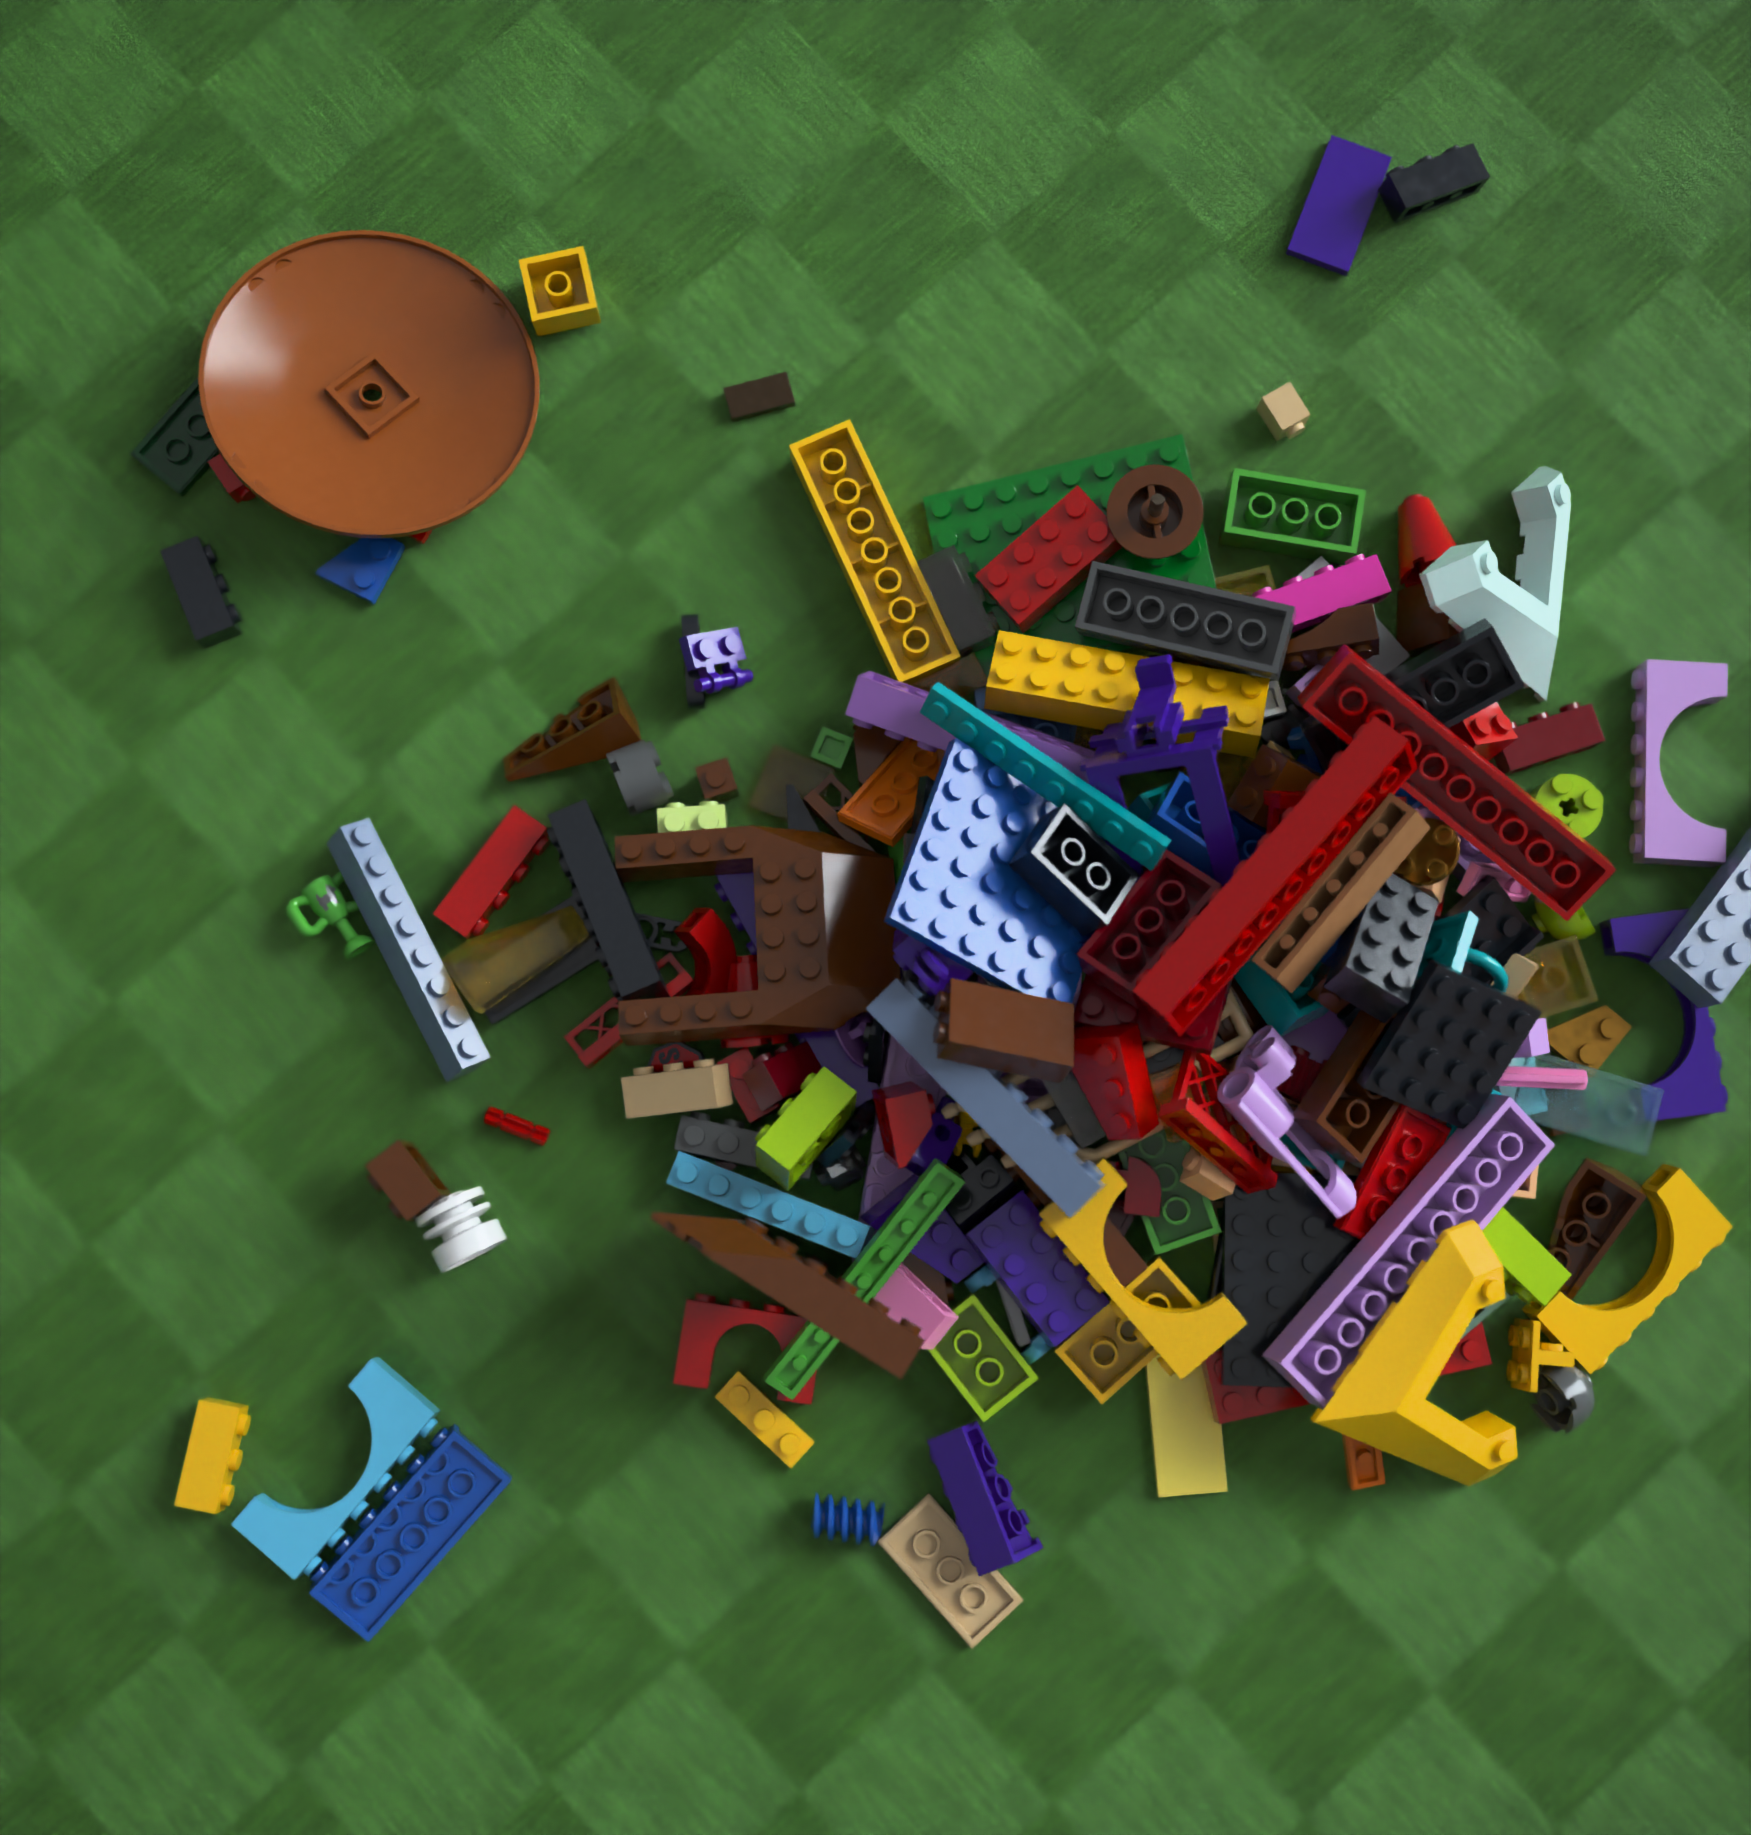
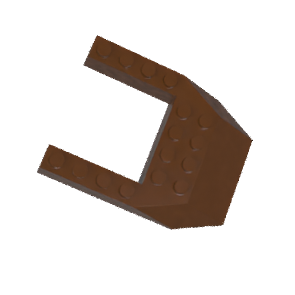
[615,825,901,1046]
[650,1212,925,1379]

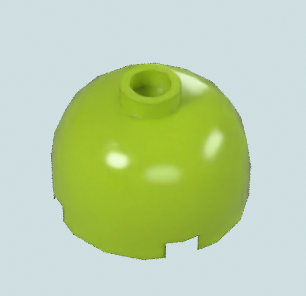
[1532,896,1596,943]

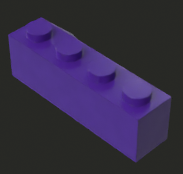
[927,1421,1044,1576]

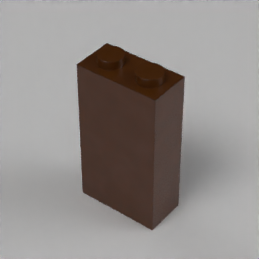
[933,978,1074,1083]

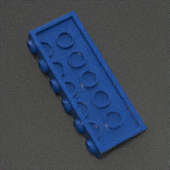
[309,1423,512,1642]

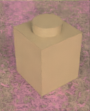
[1256,382,1311,441]

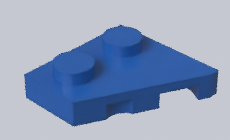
[315,538,406,605]

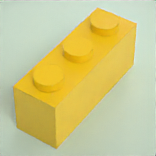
[174,1397,251,1514]

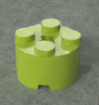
[1530,774,1604,838]

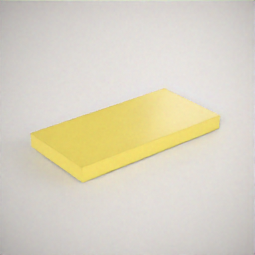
[1145,1354,1228,1497]

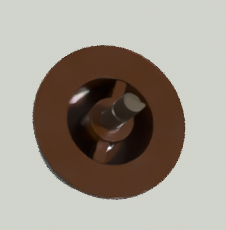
[1107,464,1203,559]

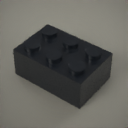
[1008,803,1140,936]

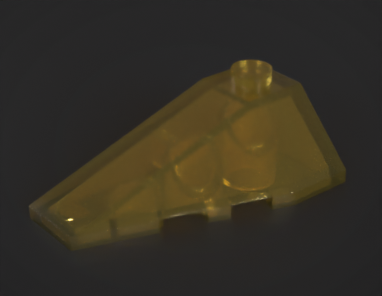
[441,906,590,1014]

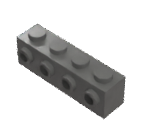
[674,1111,814,1181]

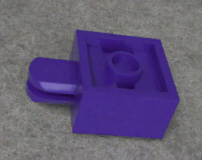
[893,929,974,997]

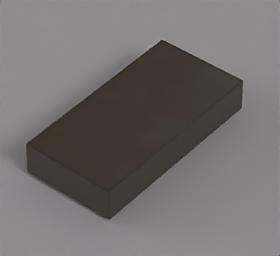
[723,371,795,422]

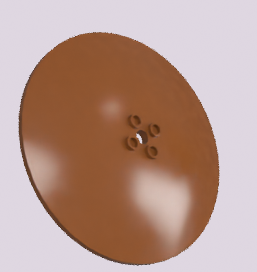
[198,230,540,538]

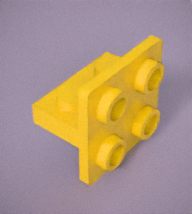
[1506,1318,1575,1393]

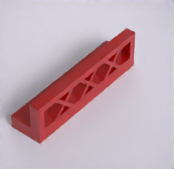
[564,952,694,1069]

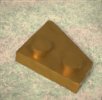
[1547,1005,1632,1079]

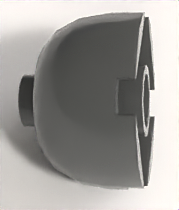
[1525,1365,1595,1434]

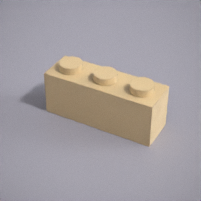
[621,1058,733,1119]

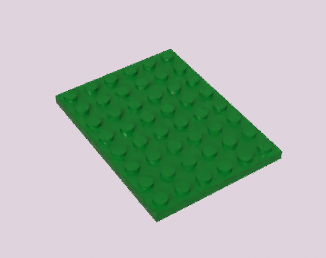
[923,434,1217,690]

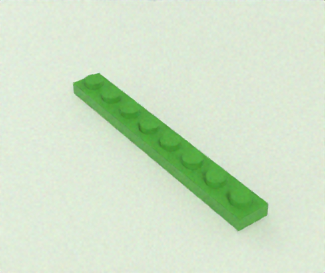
[764,1158,965,1400]

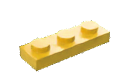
[715,1370,815,1468]

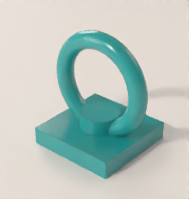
[1412,910,1508,992]

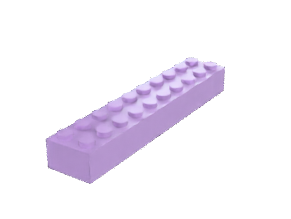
[1262,1094,1555,1409]

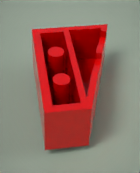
[1071,1023,1159,1140]

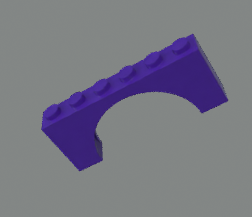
[1599,908,1728,1123]

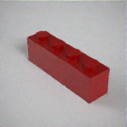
[433,805,551,941]

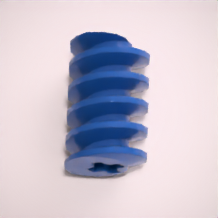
[811,1492,885,1547]

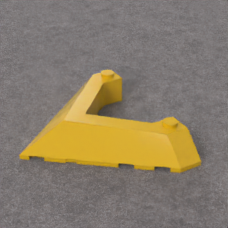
[1310,1219,1518,1486]

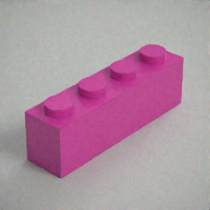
[1252,554,1392,633]

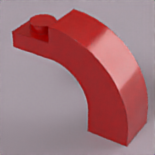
[674,908,737,996]

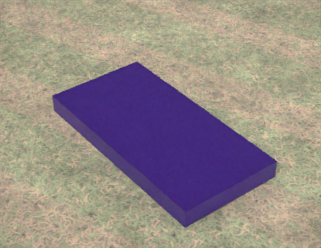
[1286,135,1392,276]

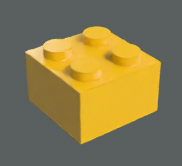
[519,246,601,336]

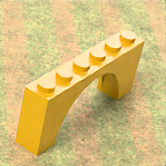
[1039,1157,1247,1380]
[1522,1164,1733,1375]

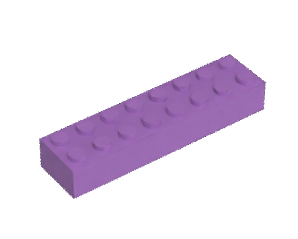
[845,671,1120,784]

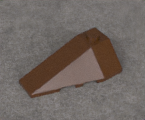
[503,677,641,782]
[1547,1158,1647,1300]

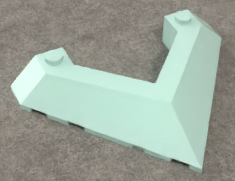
[1420,466,1571,702]

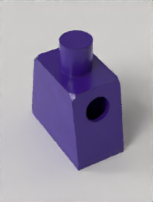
[904,1096,963,1177]

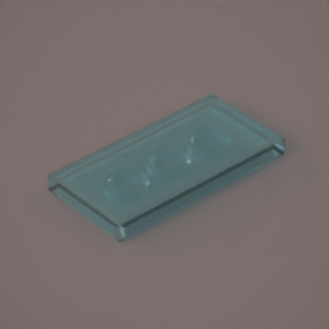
[1514,1054,1664,1157]

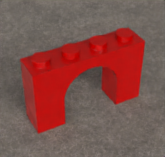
[673,1293,817,1405]

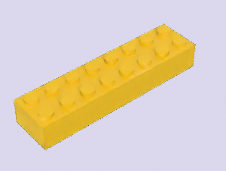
[789,419,961,686]
[984,630,1270,758]

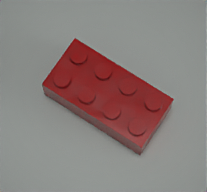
[975,485,1122,633]

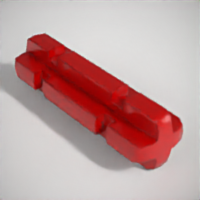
[483,1107,550,1146]

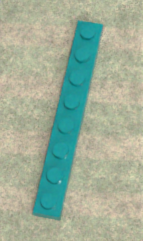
[920,682,1172,871]

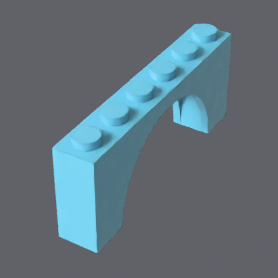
[231,1356,441,1580]

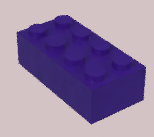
[965,1190,1110,1347]

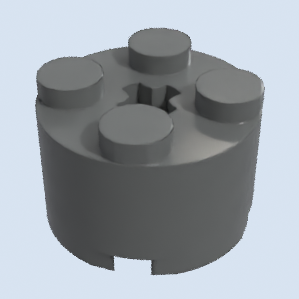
[606,739,674,817]

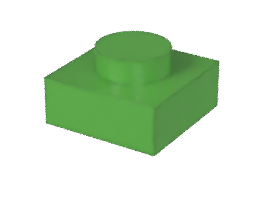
[810,726,854,771]

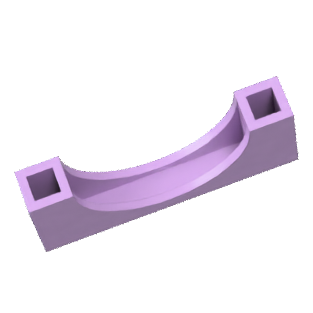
[1629,659,1728,868]

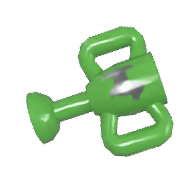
[286,872,375,960]

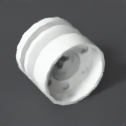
[415,1186,507,1273]

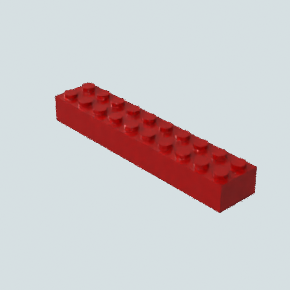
[1297,643,1616,921]
[1132,716,1418,1037]

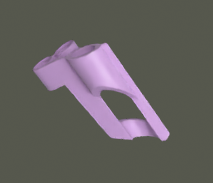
[1217,1025,1356,1219]

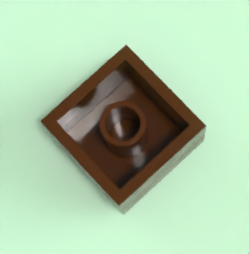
[365,1139,452,1221]

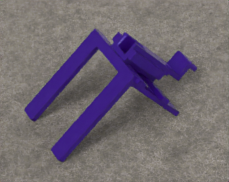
[1079,654,1241,887]

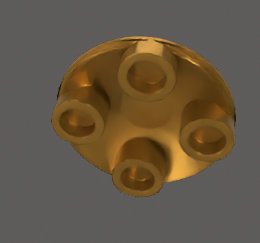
[1395,818,1460,886]

